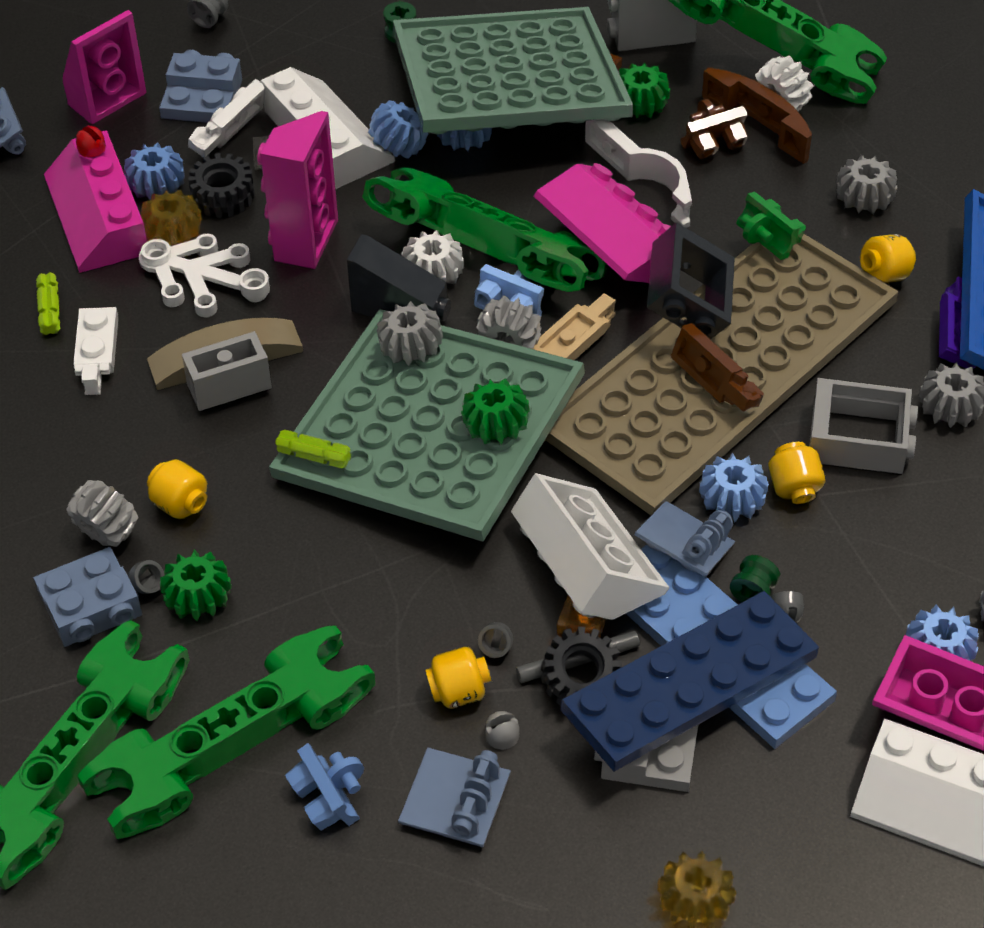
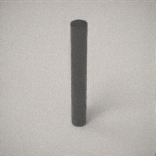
[516,631,640,683]

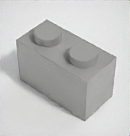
[182,331,272,411]

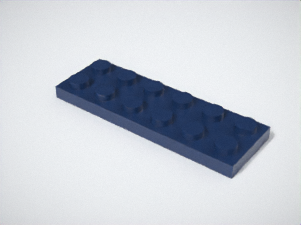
[560,591,819,772]

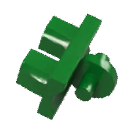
[736,192,806,260]

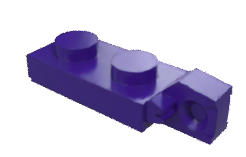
[939,276,976,370]

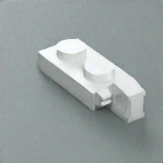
[188,79,265,157]
[73,307,118,395]

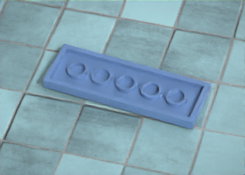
[626,545,837,749]

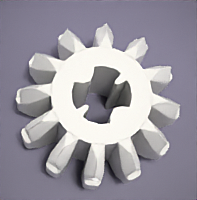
[755,55,814,111]
[402,230,464,284]

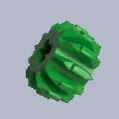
[619,63,670,118]
[461,378,530,445]
[160,549,232,621]

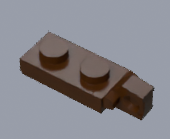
[671,323,764,412]

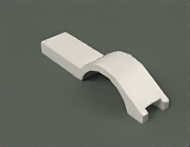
[585,119,692,228]

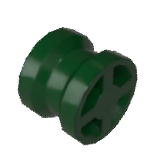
[383,1,417,43]
[729,555,781,602]

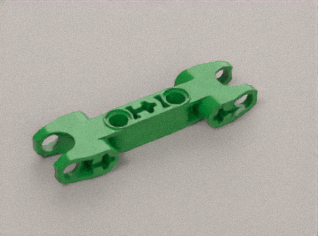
[668,0,887,104]
[362,168,609,292]
[0,620,190,890]
[77,625,376,839]

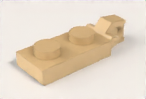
[531,293,616,360]

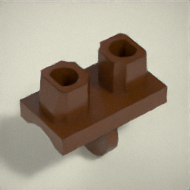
[680,99,748,160]

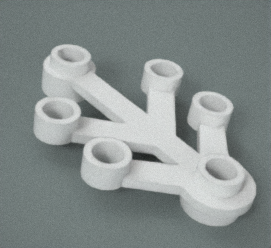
[139,234,270,317]

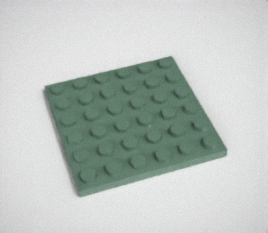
[393,7,633,134]
[269,309,585,541]

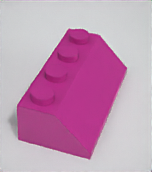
[257,111,338,269]
[44,130,147,273]
[534,163,671,283]
[872,635,984,751]

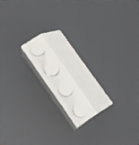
[261,67,395,189]
[511,473,670,620]
[850,719,984,866]

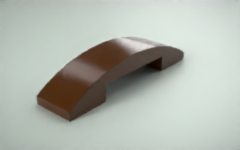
[702,68,812,164]

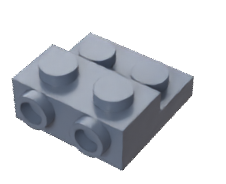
[159,50,242,123]
[33,547,142,647]

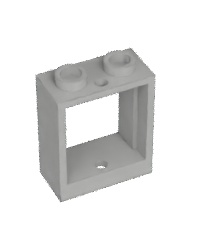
[809,378,918,474]

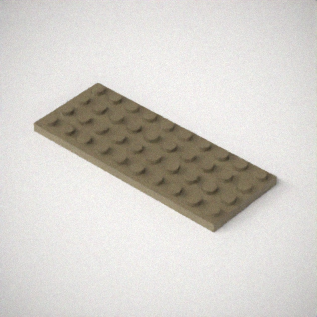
[545,234,898,515]

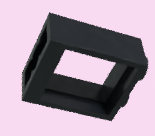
[647,222,735,340]

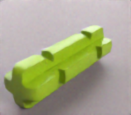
[36,272,60,335]
[275,430,351,469]

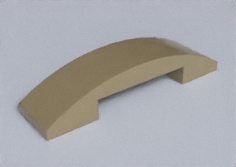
[147,318,303,390]

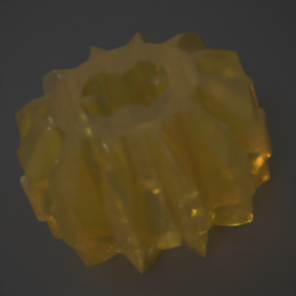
[140,190,202,246]
[657,850,736,928]

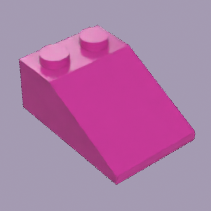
[62,10,147,124]

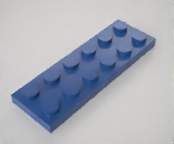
[960,189,984,370]

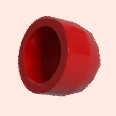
[76,126,106,158]

